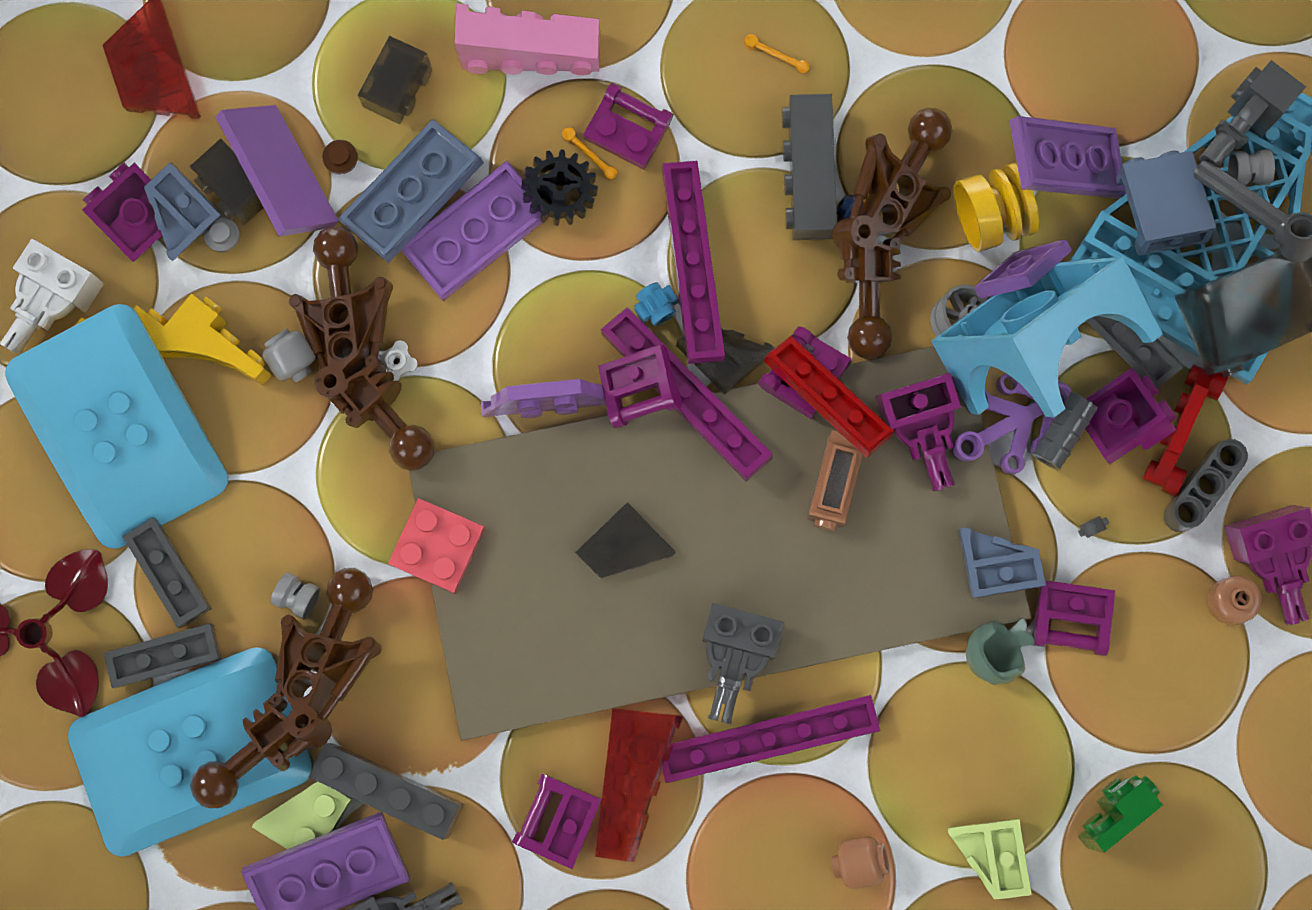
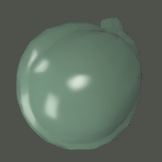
[966,618,1035,685]

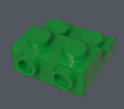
[1078,775,1163,853]

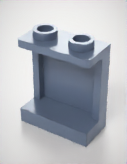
[1116,151,1216,256]

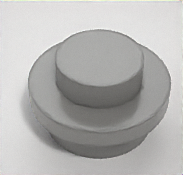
[204,217,240,252]

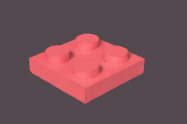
[388,498,485,594]

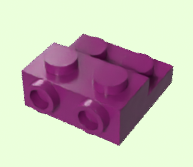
[82,162,162,262]
[1085,368,1177,465]

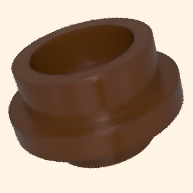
[322,140,358,175]

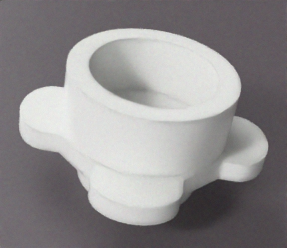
[378,340,418,381]

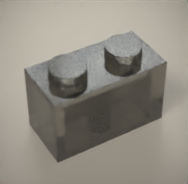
[358,35,432,124]
[190,138,264,225]

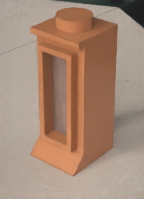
[807,430,863,532]

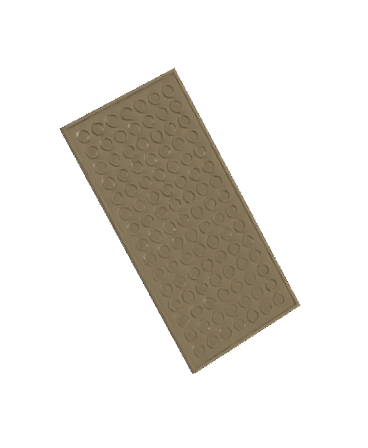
[409,347,1031,741]

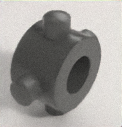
[1078,516,1109,538]

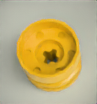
[954,163,1039,252]

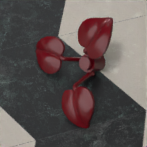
[0,549,108,717]

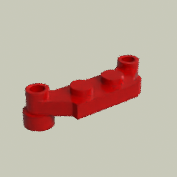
[1143,364,1229,497]

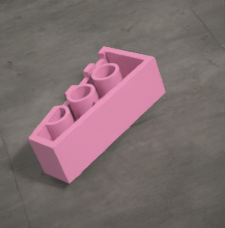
[454,3,600,75]

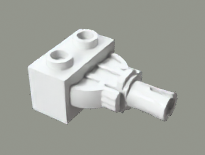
[0,239,104,355]

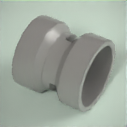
[1228,149,1275,186]
[271,572,321,620]

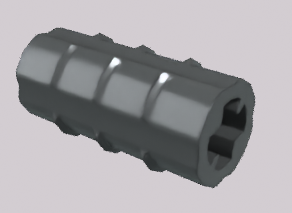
[1032,392,1098,471]

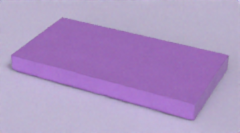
[216,105,339,236]
[1009,116,1126,198]
[401,161,543,301]
[241,811,410,910]

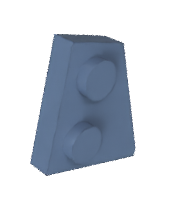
[144,162,222,261]
[958,527,1046,599]

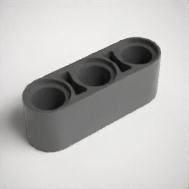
[1164,439,1248,532]

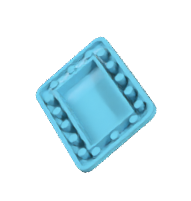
[5,304,228,549]
[68,647,313,857]

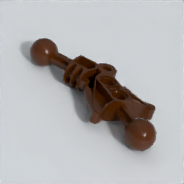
[832,108,953,360]
[289,227,435,471]
[190,568,382,808]

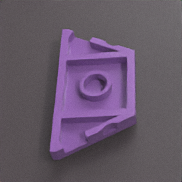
[481,379,606,418]

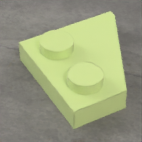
[252,782,353,849]
[948,819,1032,900]

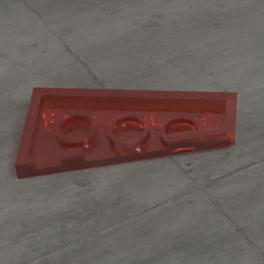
[595,708,683,862]

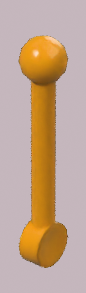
[744,34,810,74]
[562,127,618,180]

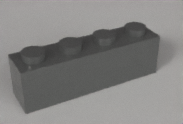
[782,94,837,240]
[309,743,464,840]

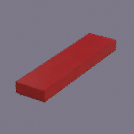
[764,336,894,458]

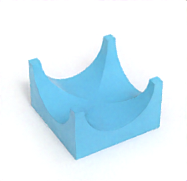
[931,256,1163,417]

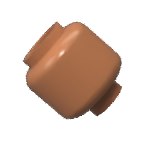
[1207,576,1262,625]
[832,837,889,889]

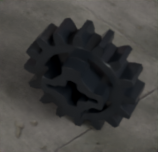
[521,149,598,226]

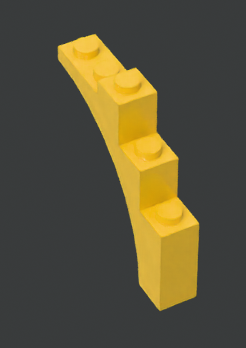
[76,293,272,386]

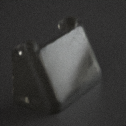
[1174,250,1312,377]

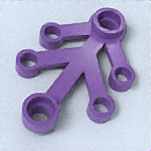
[952,373,1073,475]

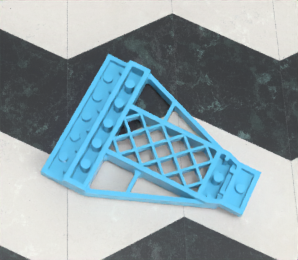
[1070,93,1312,385]

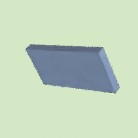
[338,119,484,264]

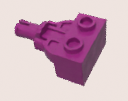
[875,373,961,491]
[1224,505,1312,625]

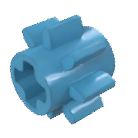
[634,282,678,326]

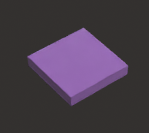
[974,240,1072,299]

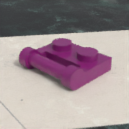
[583,83,674,170]
[758,326,851,420]
[598,345,682,428]
[1033,580,1115,656]
[512,773,602,869]

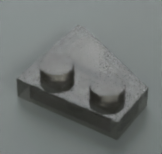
[676,328,775,395]
[575,502,676,580]

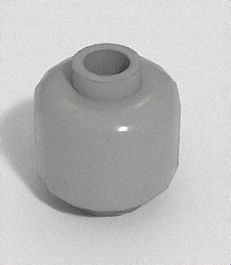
[262,328,316,383]

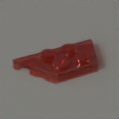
[102,0,201,119]

